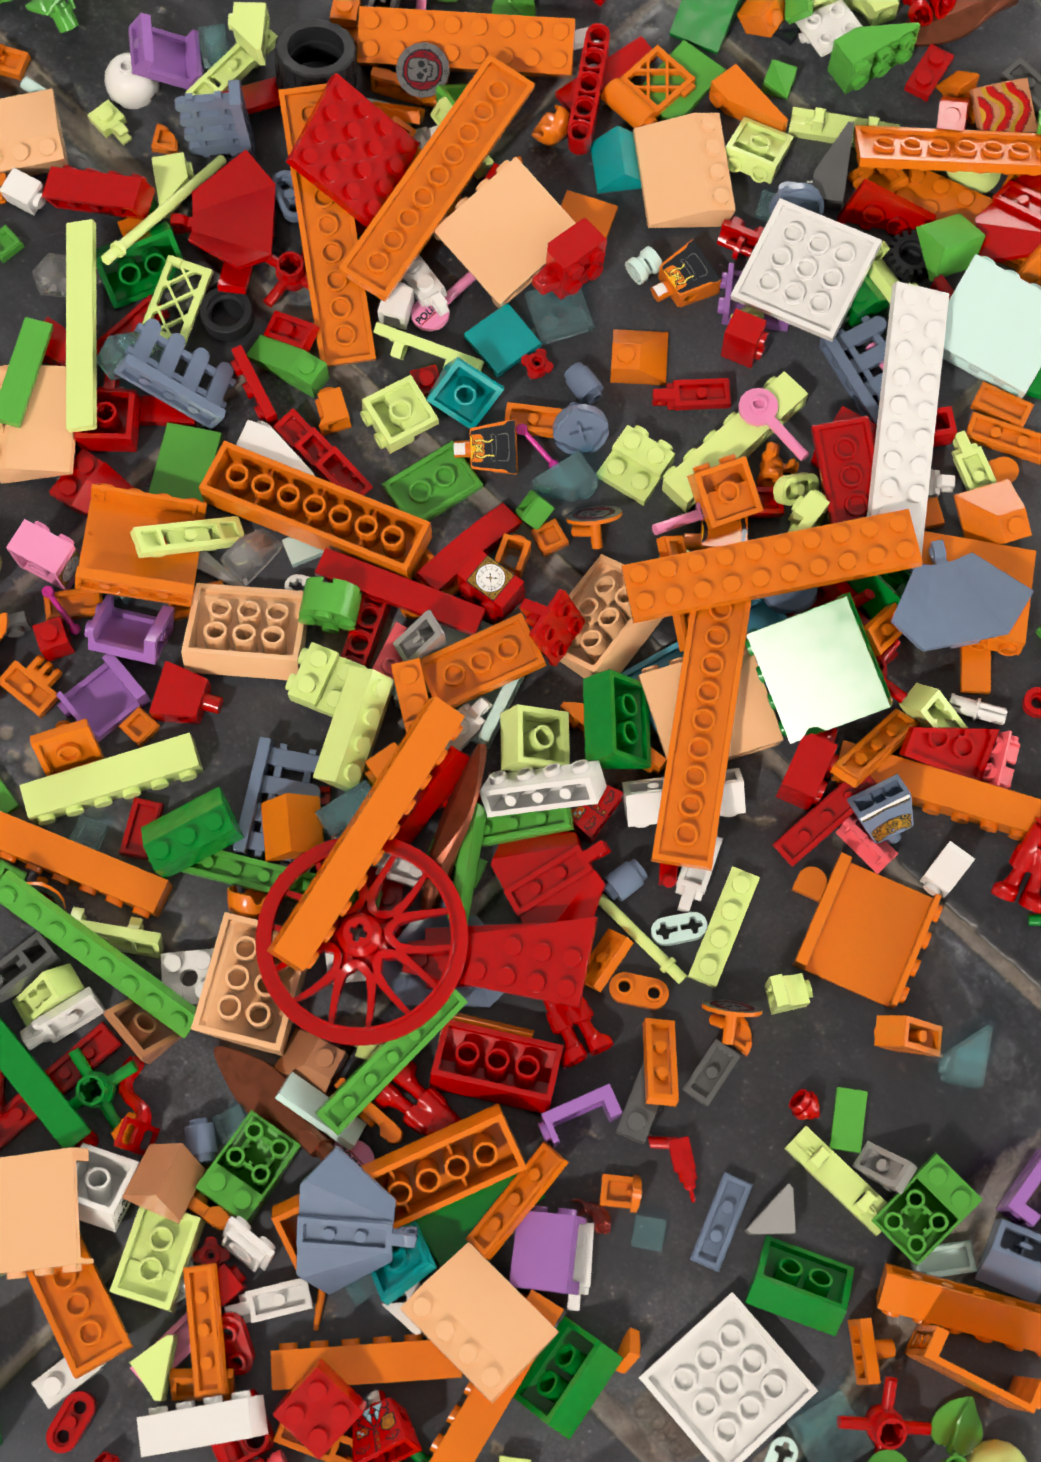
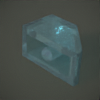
[532,451,598,502]
[938,1025,994,1089]

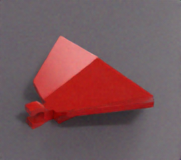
[170,149,276,270]
[975,174,1041,263]
[491,832,612,923]

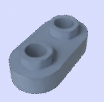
[272,170,298,223]

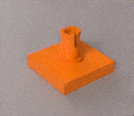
[30,718,105,776]

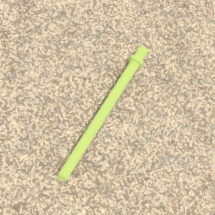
[101,155,227,265]
[599,893,687,984]

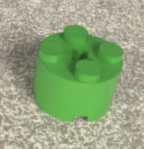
[298,577,362,634]

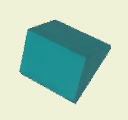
[591,126,642,194]
[426,357,504,429]

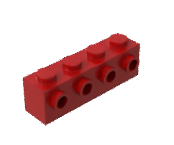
[42,165,156,220]

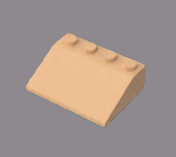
[0,88,69,176]
[633,113,736,228]
[0,365,76,484]
[560,554,664,678]
[181,583,307,680]
[191,912,307,1056]
[400,1242,559,1404]

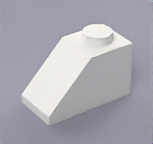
[920,841,975,899]

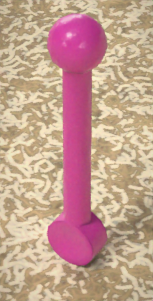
[516,423,560,471]
[42,586,81,635]

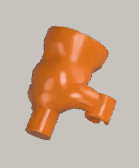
[756,442,799,487]

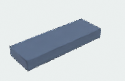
[689,1172,753,1272]

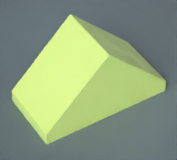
[130,1334,179,1401]

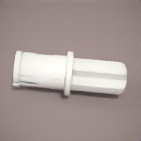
[949,693,1007,725]

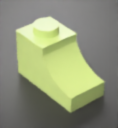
[899,683,968,728]
[12,963,85,1027]
[764,973,813,1015]

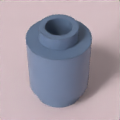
[564,362,604,405]
[603,859,648,902]
[183,1118,218,1164]

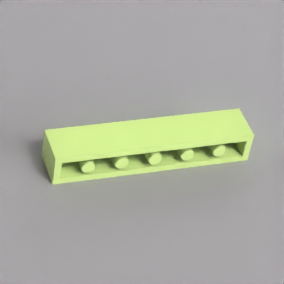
[662,371,808,513]
[19,732,204,826]

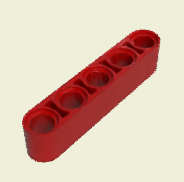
[568,23,610,155]
[341,594,391,669]

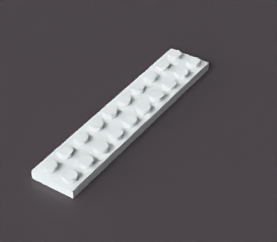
[867,281,949,569]

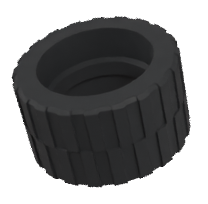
[275,19,357,90]

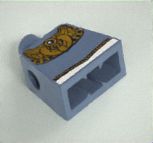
[847,774,914,844]

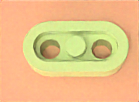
[773,472,819,506]

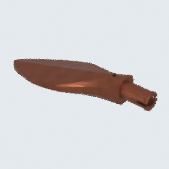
[905,0,1019,47]
[420,744,487,918]
[214,1046,335,1161]

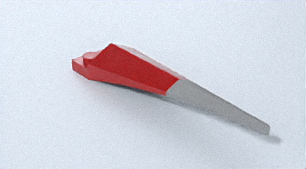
[49,448,246,587]

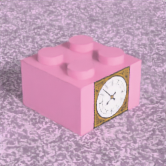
[6,519,81,590]

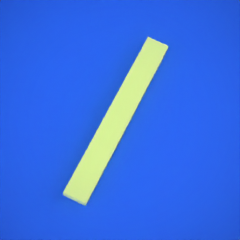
[66,219,97,433]

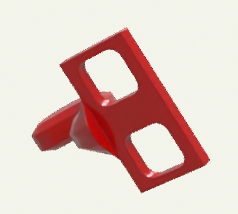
[114,1056,160,1156]

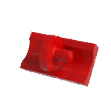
[716,216,764,261]

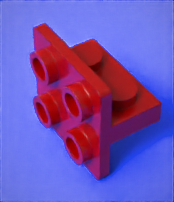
[519,589,586,666]

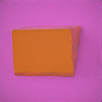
[261,793,324,862]

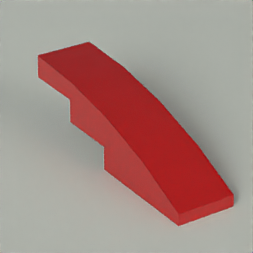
[272,408,373,496]
[416,503,522,591]

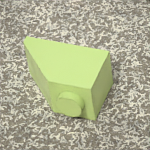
[228,2,270,65]
[152,152,195,219]

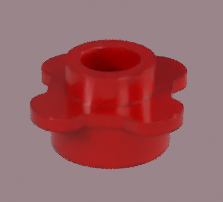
[521,348,553,379]
[193,1237,230,1269]

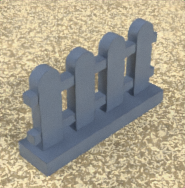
[175,80,256,160]
[819,315,887,425]
[114,318,236,430]
[233,737,321,864]

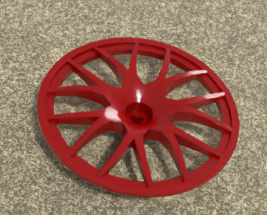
[256,837,468,1046]

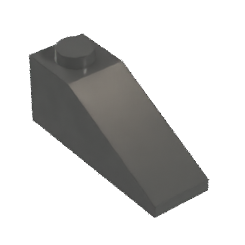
[806,121,854,210]
[0,931,64,1003]
[615,1060,659,1145]

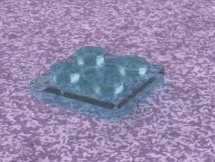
[525,288,594,345]
[786,1389,875,1462]

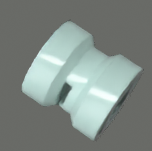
[625,246,662,285]

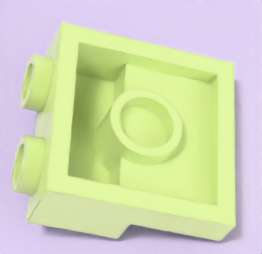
[725,116,794,184]
[360,375,439,454]
[596,425,675,506]
[787,489,830,533]
[286,642,367,717]

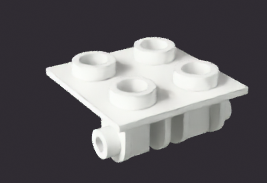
[795,0,863,57]

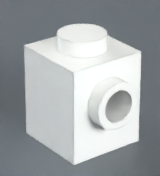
[0,167,46,216]
[377,282,415,330]

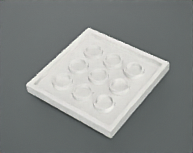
[730,199,882,342]
[639,1292,818,1462]

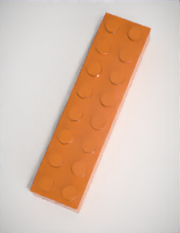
[357,6,576,78]
[199,441,432,580]
[271,1103,527,1269]

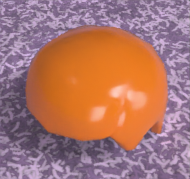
[531,105,570,146]
[227,885,267,920]

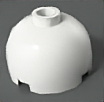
[105,52,159,109]

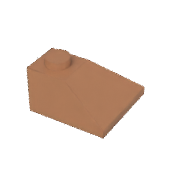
[274,1027,349,1096]

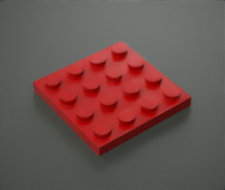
[286,73,420,228]

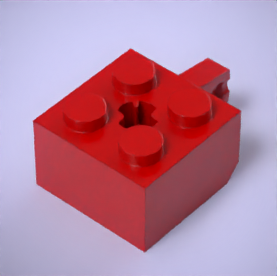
[532,217,607,300]
[74,371,141,452]
[776,728,840,811]

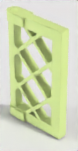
[142,255,214,348]

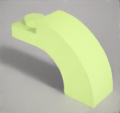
[813,0,899,26]

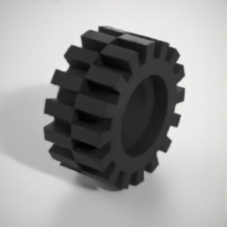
[885,230,929,284]

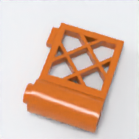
[601,45,696,129]

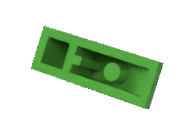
[246,335,330,399]

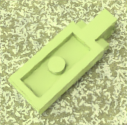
[952,430,997,491]

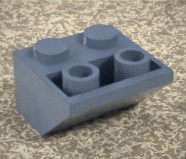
[974,1219,1041,1303]

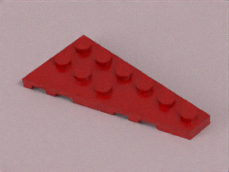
[401,917,598,1008]

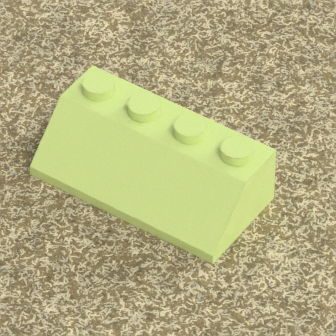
[313,666,395,796]

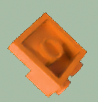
[687,454,764,530]

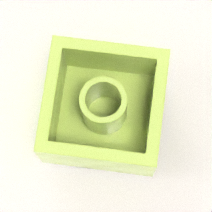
[500,704,570,772]

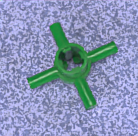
[69,1048,138,1130]

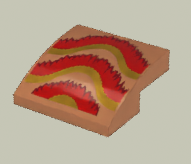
[970,78,1037,133]

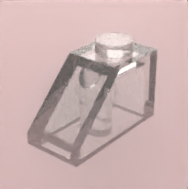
[32,253,102,297]
[220,528,284,586]

